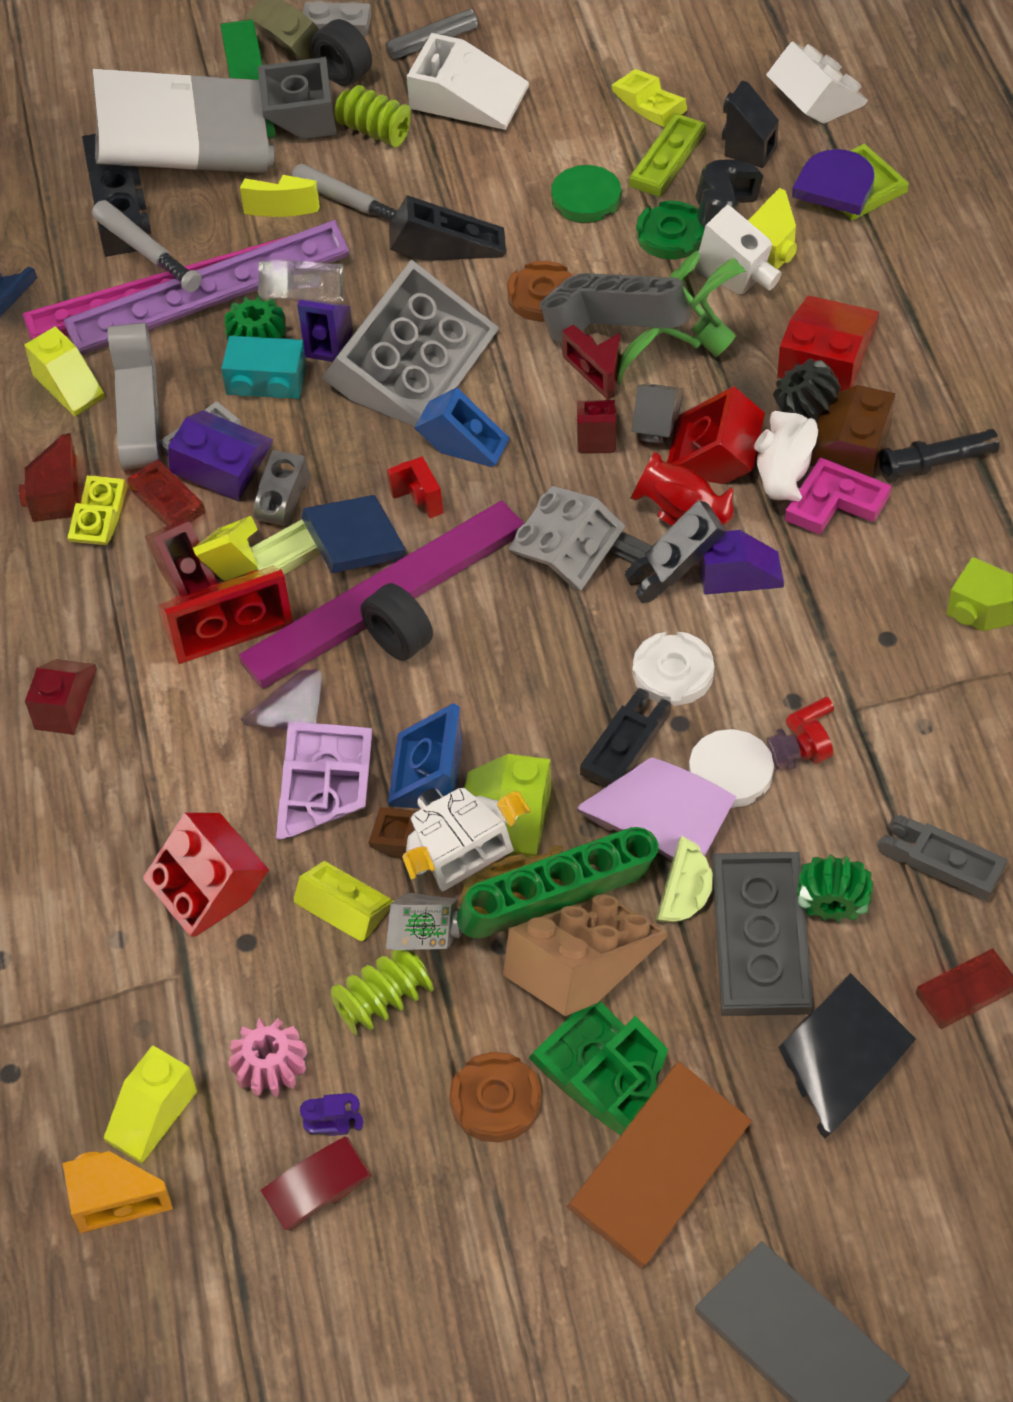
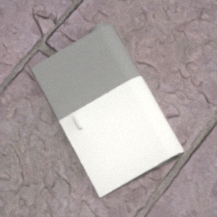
[92,69,274,174]

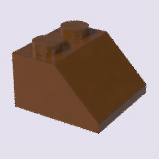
[810,385,896,478]

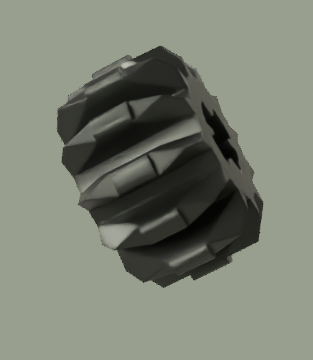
[773,358,841,420]

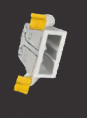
[402,788,531,892]

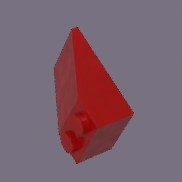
[777,295,880,392]

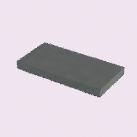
[712,852,813,1016]
[695,1241,910,1402]

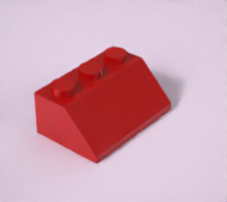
[158,566,293,664]

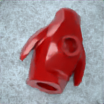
[630,452,734,525]

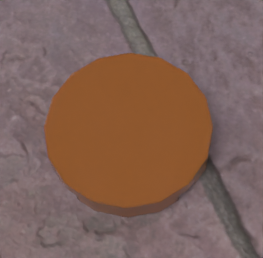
[507,260,575,322]
[449,1052,542,1143]

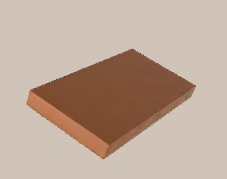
[566,1061,752,1269]

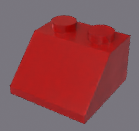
[667,386,765,484]

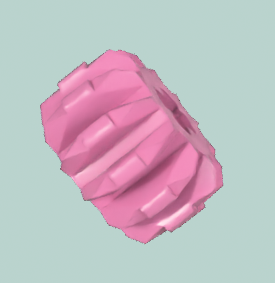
[228,1018,307,1098]

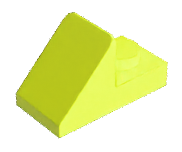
[193,515,258,581]

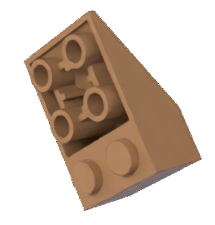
[503,894,667,1016]

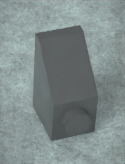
[631,383,684,443]

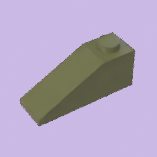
[245,0,320,60]

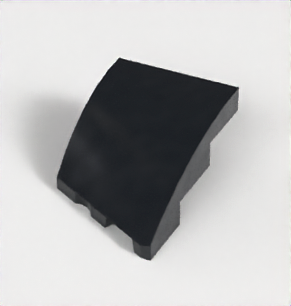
[778,973,916,1139]

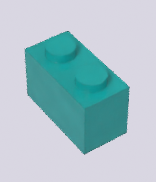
[221,336,307,399]

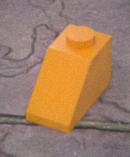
[63,1151,173,1233]

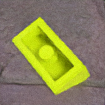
[294,861,394,941]

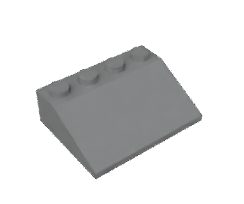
[322,259,499,426]

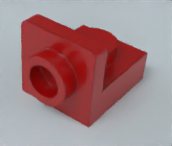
[387,456,444,519]

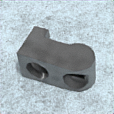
[254,450,311,526]

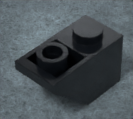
[722,80,779,168]

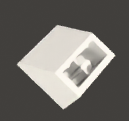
[766,41,868,124]

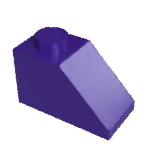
[297,299,353,362]
[699,530,784,595]

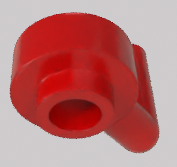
[786,696,834,764]

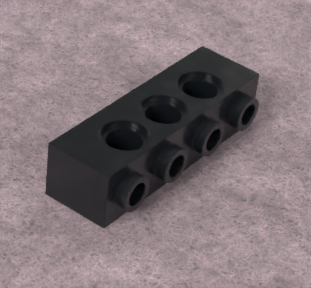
[82,134,151,257]

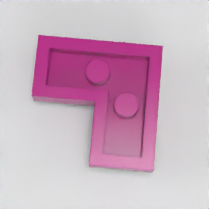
[785,457,892,535]

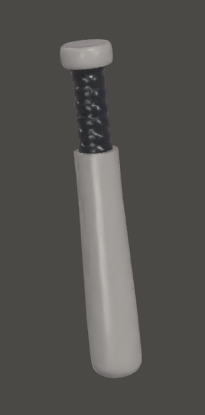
[292,164,397,222]
[92,200,202,292]

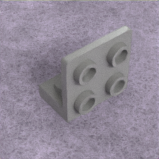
[509,486,625,590]

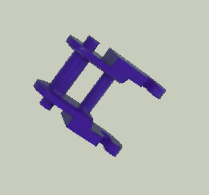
[299,1093,364,1136]

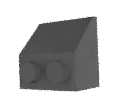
[258,57,337,139]

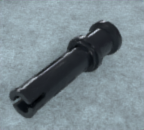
[879,428,999,483]

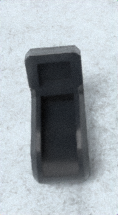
[695,159,763,227]

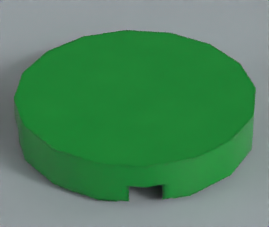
[551,165,621,223]
[636,200,705,260]

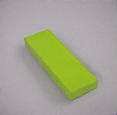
[629,113,706,197]

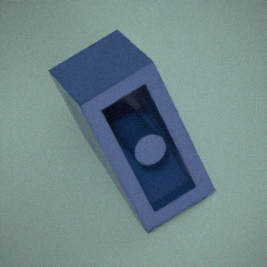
[414,387,510,467]

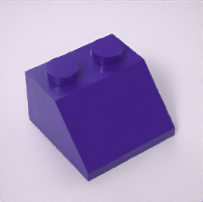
[168,410,273,502]

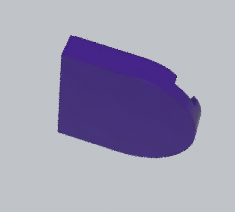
[792,149,874,215]

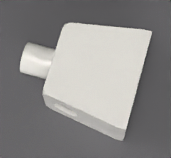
[694,204,782,294]

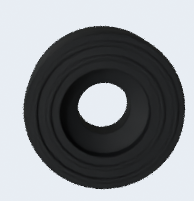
[310,19,372,86]
[360,583,433,661]

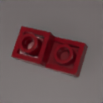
[260,1136,372,1231]

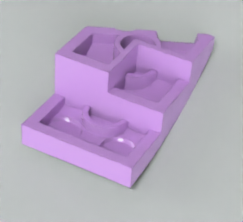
[276,721,372,840]
[575,757,737,860]

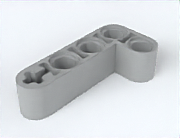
[108,322,161,470]

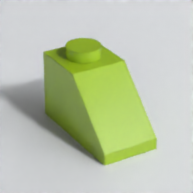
[946,557,1013,631]

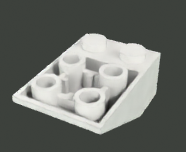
[407,33,529,130]

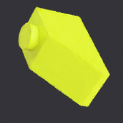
[748,188,797,269]
[24,327,105,417]
[104,1045,197,1164]

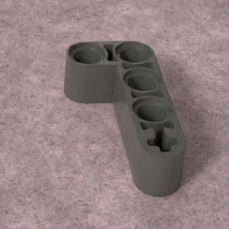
[540,273,691,341]

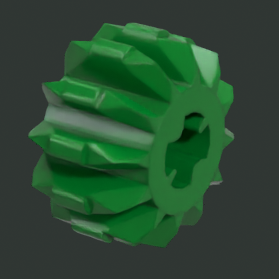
[224,295,287,341]
[797,854,873,922]

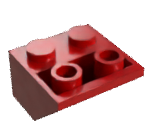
[143,812,269,937]

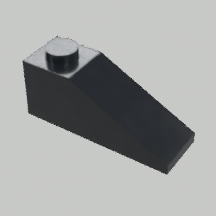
[389,195,506,260]

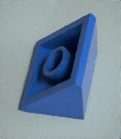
[388,703,463,809]

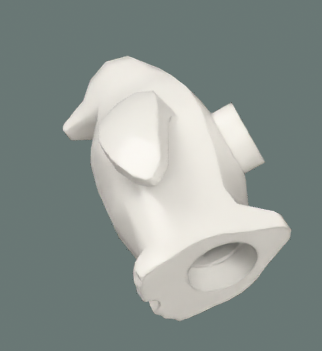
[754,411,818,502]

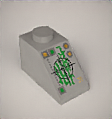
[386,892,462,950]

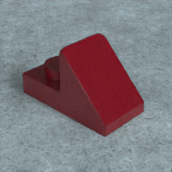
[562,324,621,400]
[577,400,616,453]

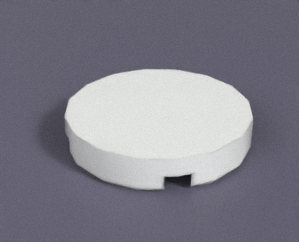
[632,632,715,706]
[689,729,774,808]

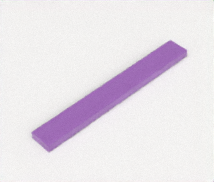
[64,220,349,355]

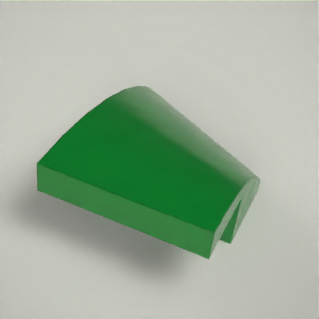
[528,1001,668,1135]

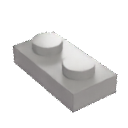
[303,1,371,36]

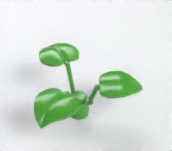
[616,250,746,385]

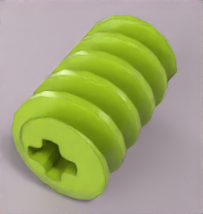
[334,85,412,148]
[331,950,434,1036]

